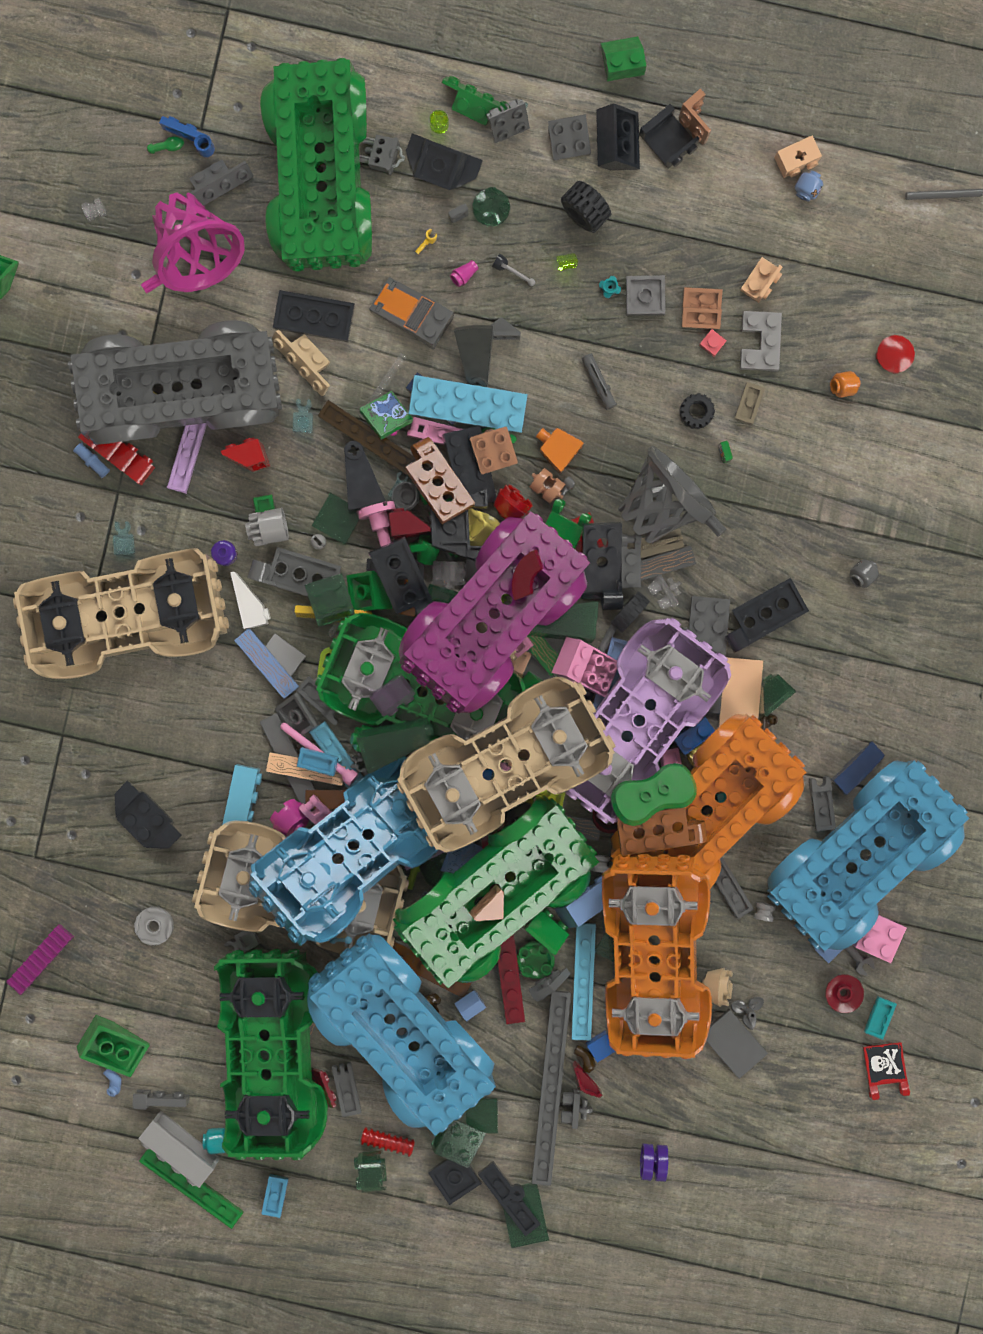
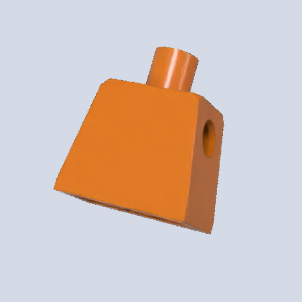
[536,428,584,474]

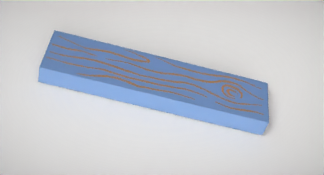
[234,628,299,699]

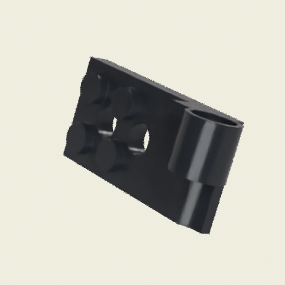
[581,522,623,610]

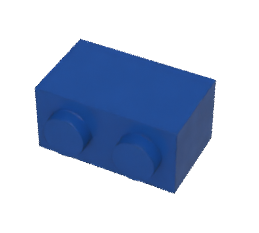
[673,717,715,755]

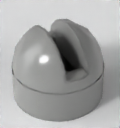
[310,534,326,550]

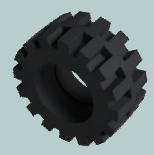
[679,393,715,429]

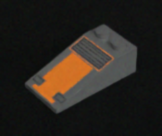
[369,277,454,350]

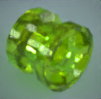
[429,110,449,134]

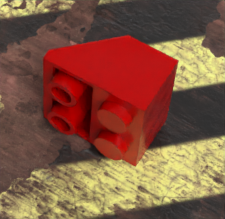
[221,437,270,472]

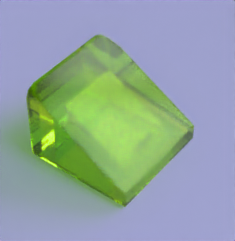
[556,253,578,271]

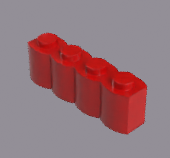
[78,434,155,486]

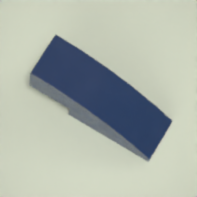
[831,741,885,795]

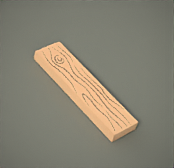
[266,752,346,786]

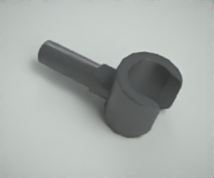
[556,476,575,499]

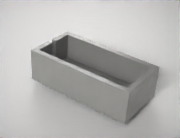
[138,1111,220,1188]

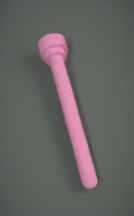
[280,723,359,786]

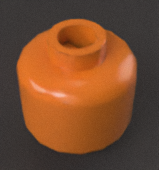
[830,371,860,398]

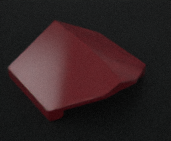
[573,1060,603,1098]

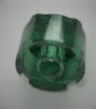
[354,1150,387,1193]

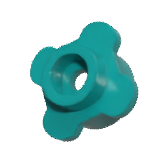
[599,276,621,298]

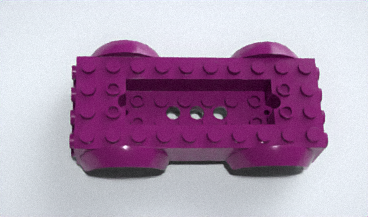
[399,511,590,714]

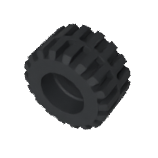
[561,181,612,233]

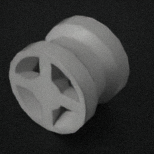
[591,855,610,872]
[754,902,776,922]

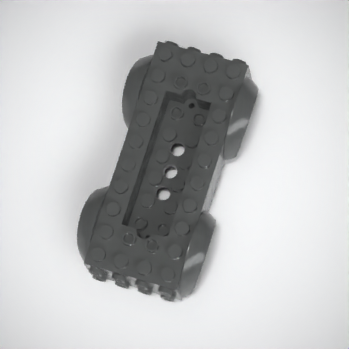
[68,320,282,445]

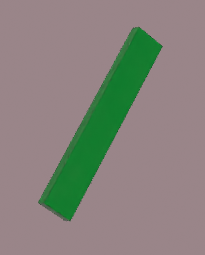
[139,1149,244,1229]

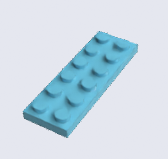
[408,375,528,433]

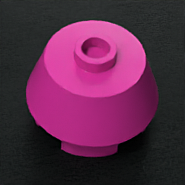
[270,799,309,837]

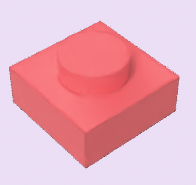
[699,329,727,357]

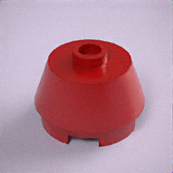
[494,484,533,519]

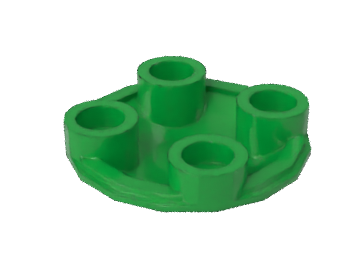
[517,941,555,979]

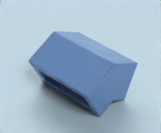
[454,990,486,1021]

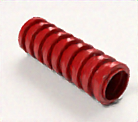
[360,1127,415,1157]

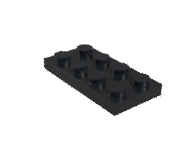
[273,290,355,342]
[442,426,497,503]

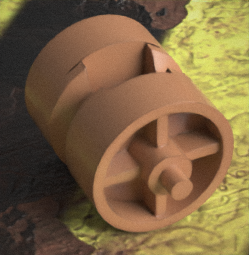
[529,468,566,504]

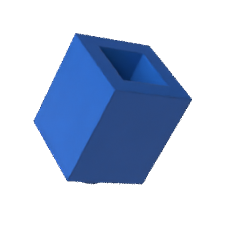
[586,1030,615,1063]

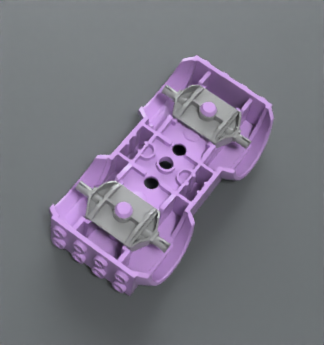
[565,618,731,824]

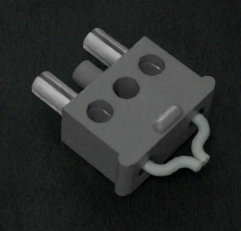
[359,134,405,175]

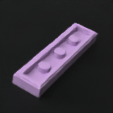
[167,423,207,494]

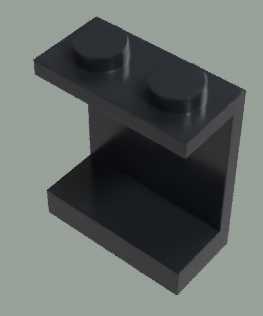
[639,104,699,169]

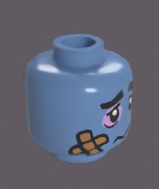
[795,170,823,202]

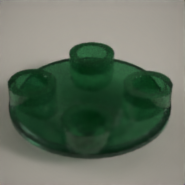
[472,187,511,227]

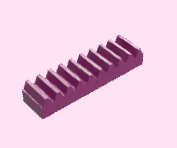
[6,924,74,995]

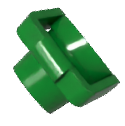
[408,534,440,565]

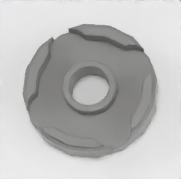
[134,907,174,945]

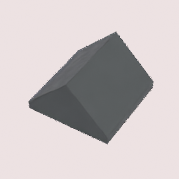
[275,692,320,740]

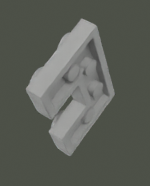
[740,311,782,371]

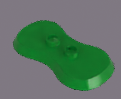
[611,763,697,826]

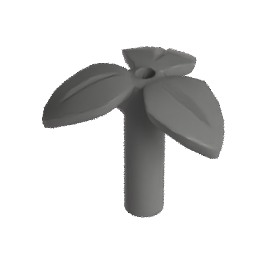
[731,997,764,1030]

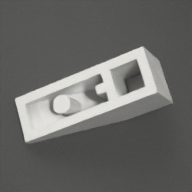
[230,572,271,629]

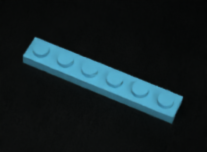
[571,923,596,1040]

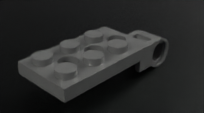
[247,547,342,603]

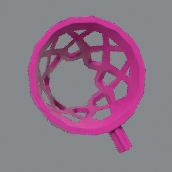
[141,193,245,293]

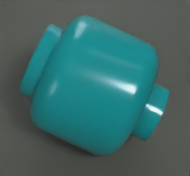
[203,1128,225,1154]

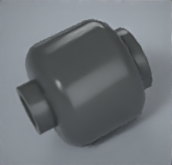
[850,559,879,588]

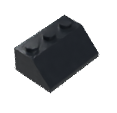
[596,103,640,171]

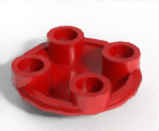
[876,335,915,374]

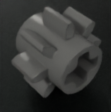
[351,752,374,775]

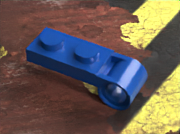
[159,116,215,157]

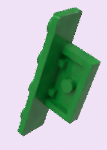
[441,76,510,126]

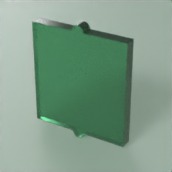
[466,1098,498,1135]

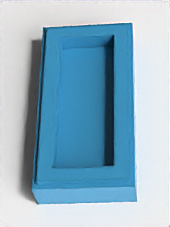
[297,747,339,776]

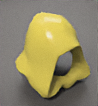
[468,508,500,546]

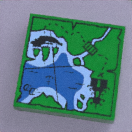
[360,391,413,440]

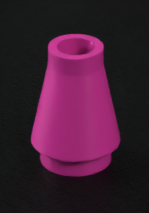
[450,260,479,287]

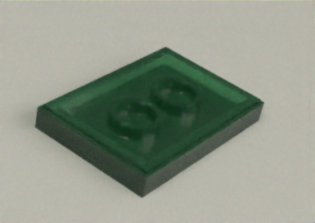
[503,1183,549,1248]

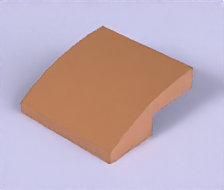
[682,287,723,329]

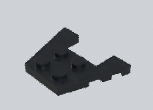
[430,490,488,561]

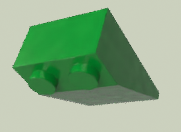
[77,1015,150,1077]

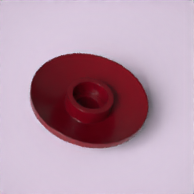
[825,974,864,1013]

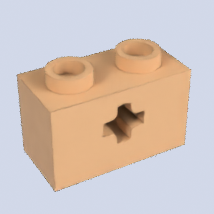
[774,136,822,178]

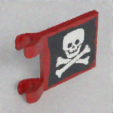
[863,1042,910,1100]

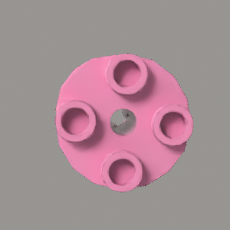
[357,501,396,556]

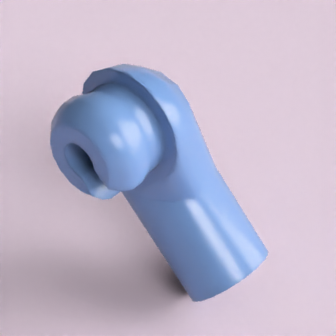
[103,1069,122,1097]

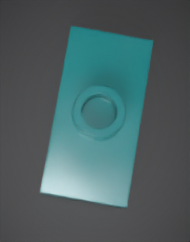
[864,996,897,1040]

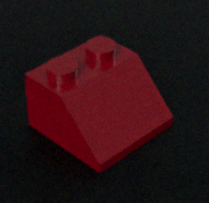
[389,508,431,540]

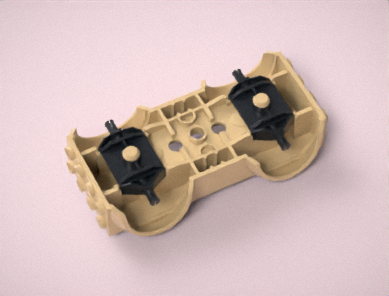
[13,548,229,679]

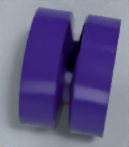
[640,1143,668,1182]

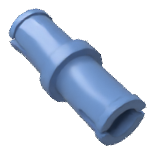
[73,443,110,478]

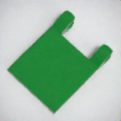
[546,499,592,549]

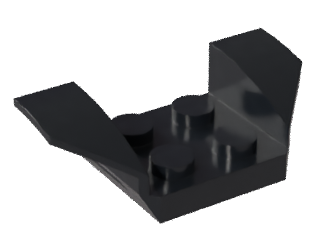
[406,133,483,190]
[114,780,182,849]

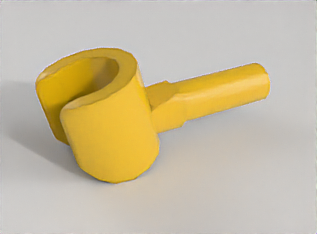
[415,229,437,254]

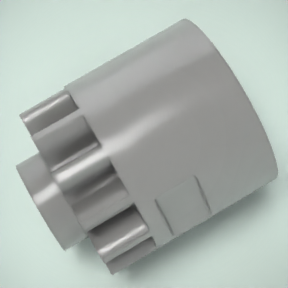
[245,508,289,546]

